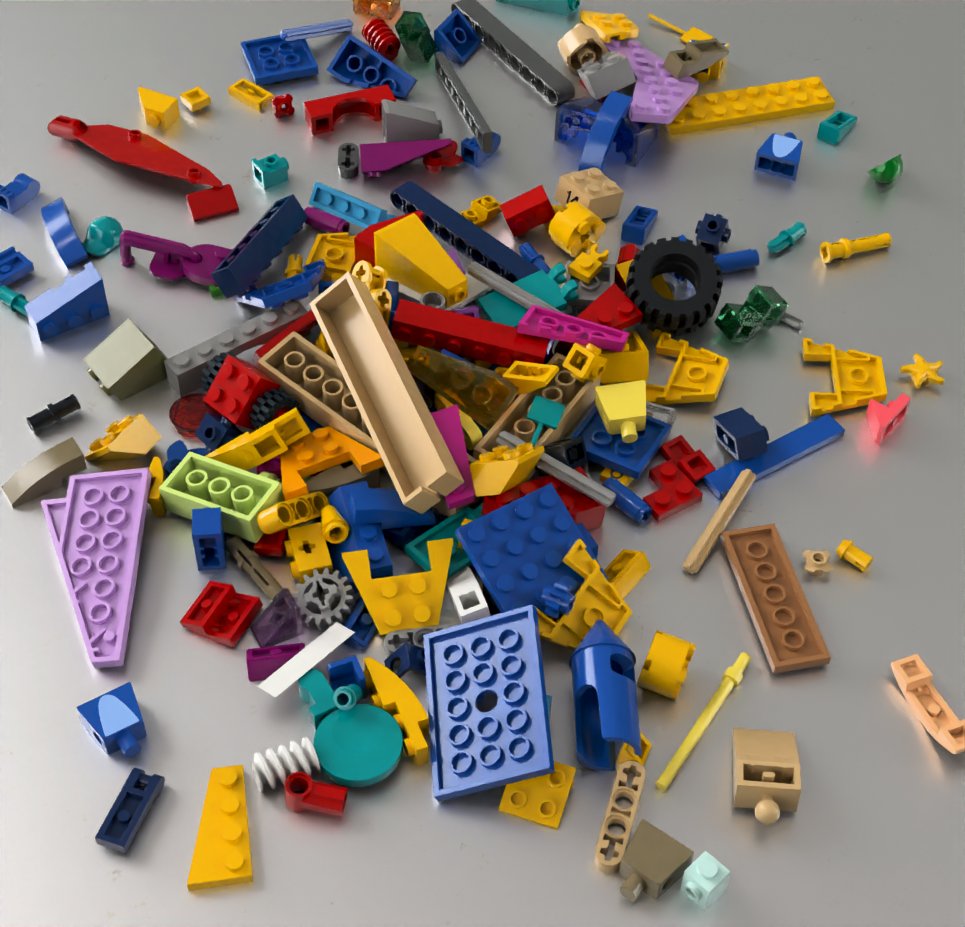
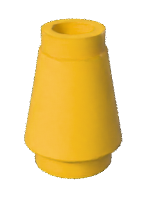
[321,505,349,544]

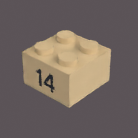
[554,167,625,219]

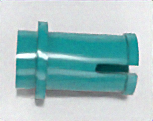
[333,684,363,710]

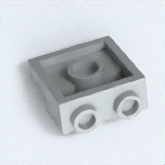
[565,261,615,306]

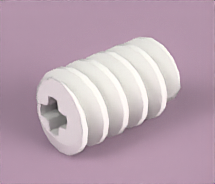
[252,737,321,793]

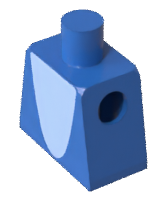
[754,132,803,181]
[76,682,147,758]

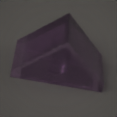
[250,588,303,648]

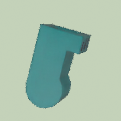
[298,669,339,731]

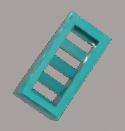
[817,111,858,145]

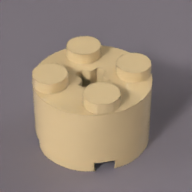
[558,23,608,76]

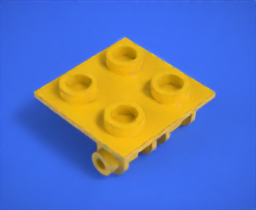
[498,761,576,829]

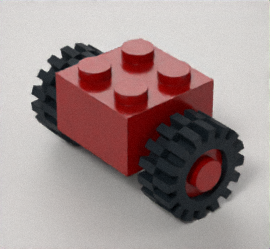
[201,352,301,431]

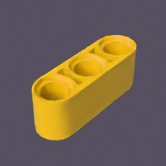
[257,492,330,534]

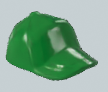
[867,154,903,184]

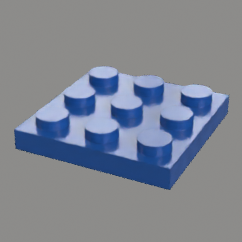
[240,35,319,85]
[570,405,672,480]

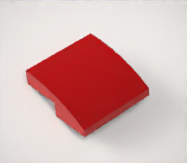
[180,581,263,647]

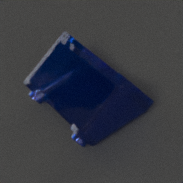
[554,97,658,167]

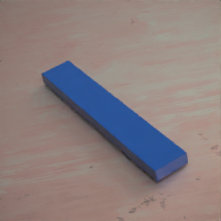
[703,414,845,499]

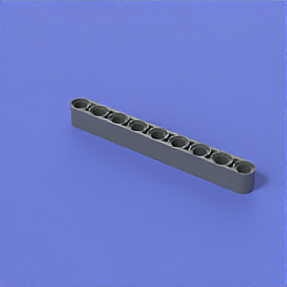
[451,0,575,106]

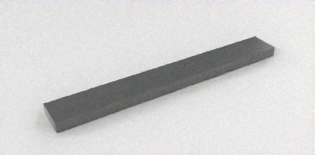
[435,51,492,153]

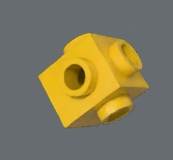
[562,343,608,383]

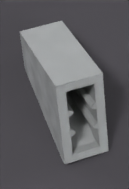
[381,99,443,143]

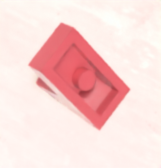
[866,393,911,445]

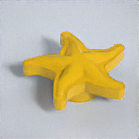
[900,353,944,389]

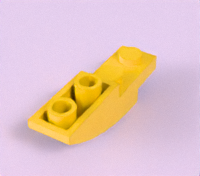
[205,407,310,471]
[363,657,429,767]

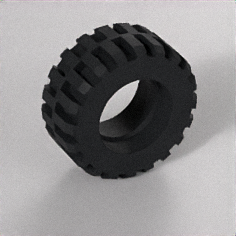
[625,237,723,336]

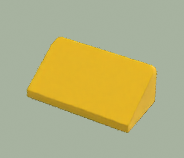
[604,549,651,599]

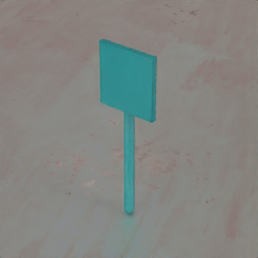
[526,395,565,447]

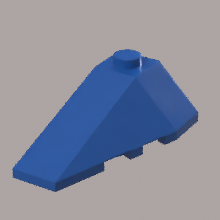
[327,34,418,99]

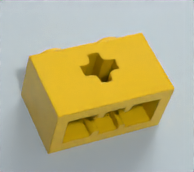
[284,522,333,584]

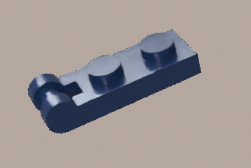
[95,768,165,853]

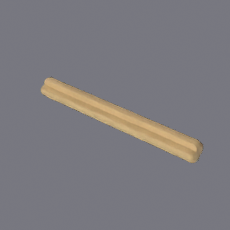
[683,469,756,574]

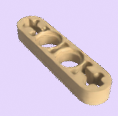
[594,761,646,873]

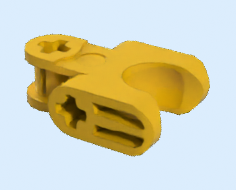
[352,260,392,327]

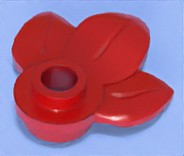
[423,140,463,172]

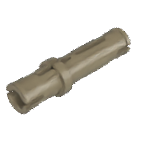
[225,536,288,605]

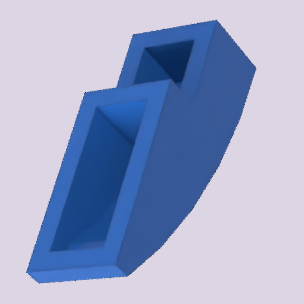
[349,488,436,529]

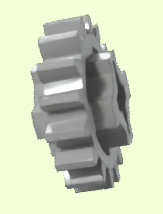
[292,568,355,630]

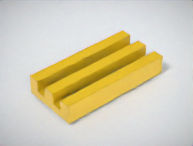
[228,78,274,111]

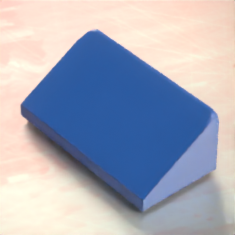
[342,596,377,651]

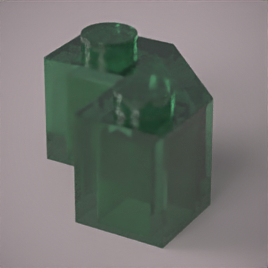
[395,11,437,63]
[714,285,789,343]

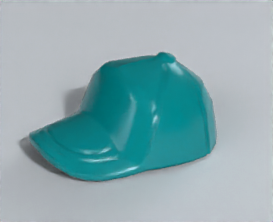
[83,216,124,256]

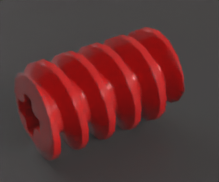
[361,18,401,61]

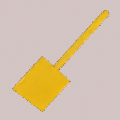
[648,14,714,43]

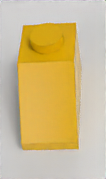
[138,87,180,131]

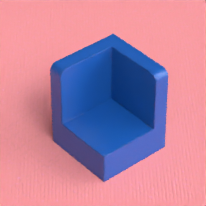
[327,655,367,701]

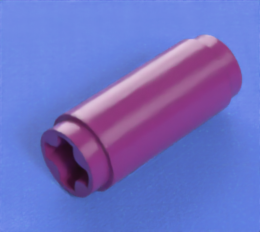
[304,207,350,233]

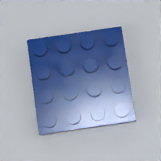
[454,483,609,613]

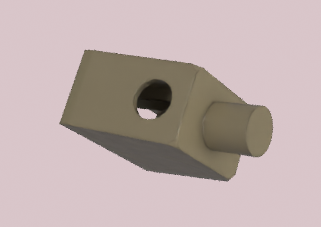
[619,819,694,901]

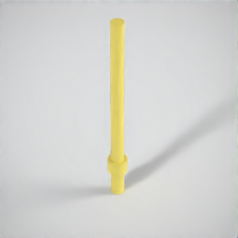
[655,652,751,791]

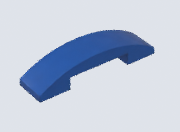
[578,90,633,173]
[41,197,89,268]

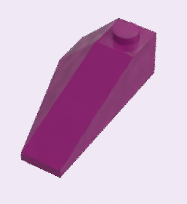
[360,139,452,178]

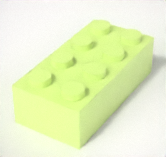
[158,452,284,543]

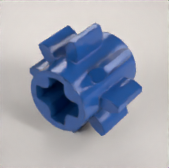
[540,581,576,619]

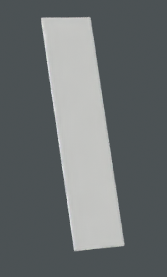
[257,622,355,698]

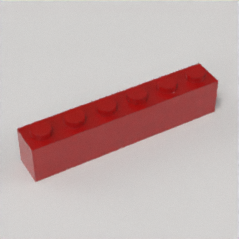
[391,299,549,367]

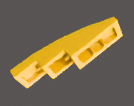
[481,361,559,397]

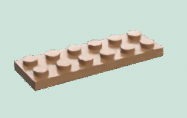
[720,523,831,674]

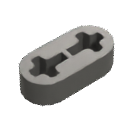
[338,143,359,179]

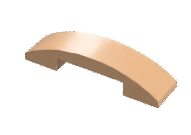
[891,654,965,755]

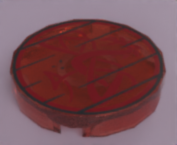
[169,393,222,437]

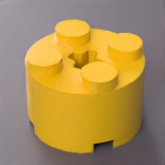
[548,201,606,257]
[637,630,696,700]

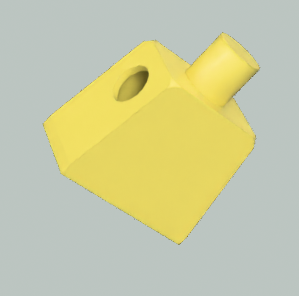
[595,380,646,443]

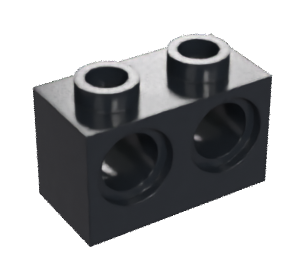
[535,436,589,477]

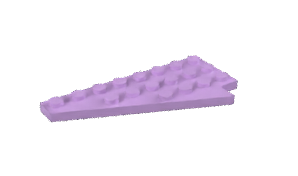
[41,468,152,668]

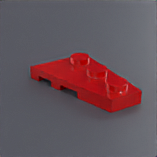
[577,283,643,346]

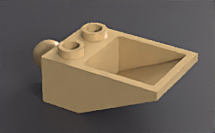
[733,728,801,825]

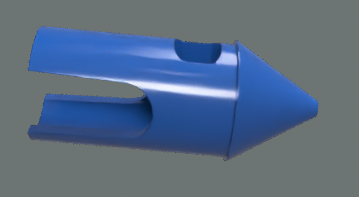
[569,620,642,771]

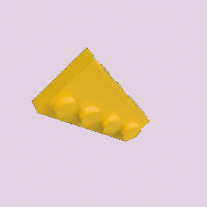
[187,764,253,891]

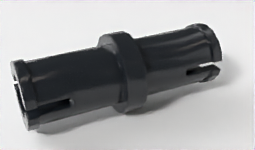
[26,394,81,433]

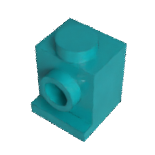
[251,154,289,190]

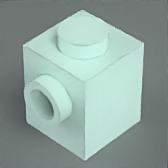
[680,850,730,911]

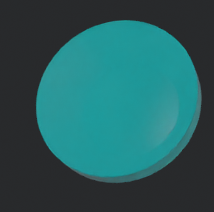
[313,704,403,787]

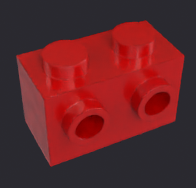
[500,185,555,238]

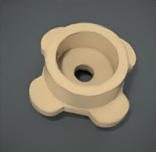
[803,550,833,576]

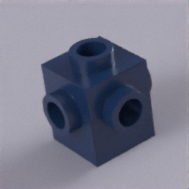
[695,213,731,254]
[194,413,243,453]

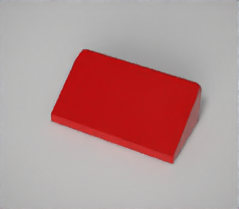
[186,184,239,222]

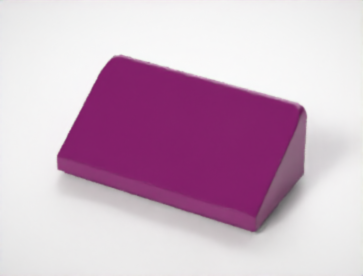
[246,643,305,681]

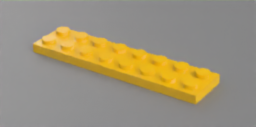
[664,76,835,135]

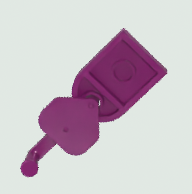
[120,230,251,287]

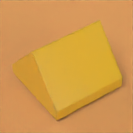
[616,732,652,766]

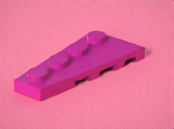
[516,304,629,352]
[431,404,475,510]

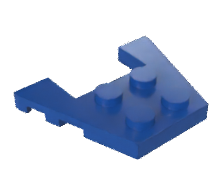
[236,259,327,309]

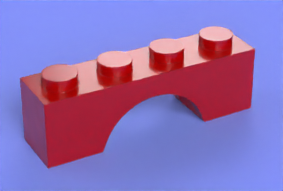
[304,84,396,136]

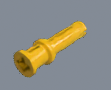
[820,232,892,263]

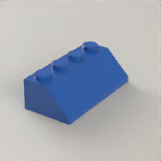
[317,481,393,594]

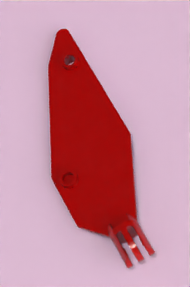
[47,115,222,188]

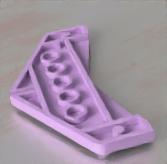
[604,38,699,124]

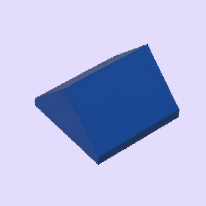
[434,8,483,65]

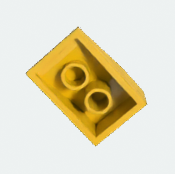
[600,330,649,386]

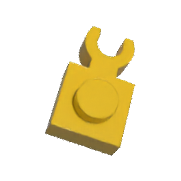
[568,244,609,284]

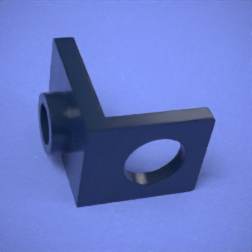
[384,642,426,678]

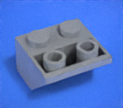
[577,51,637,100]

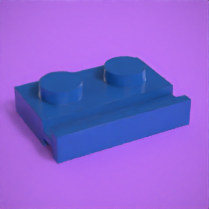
[0,246,34,287]

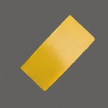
[459,195,502,228]
[147,457,166,517]

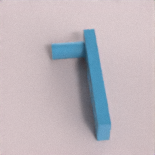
[309,182,397,229]

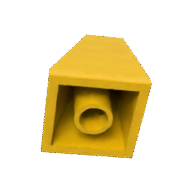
[374,213,468,308]

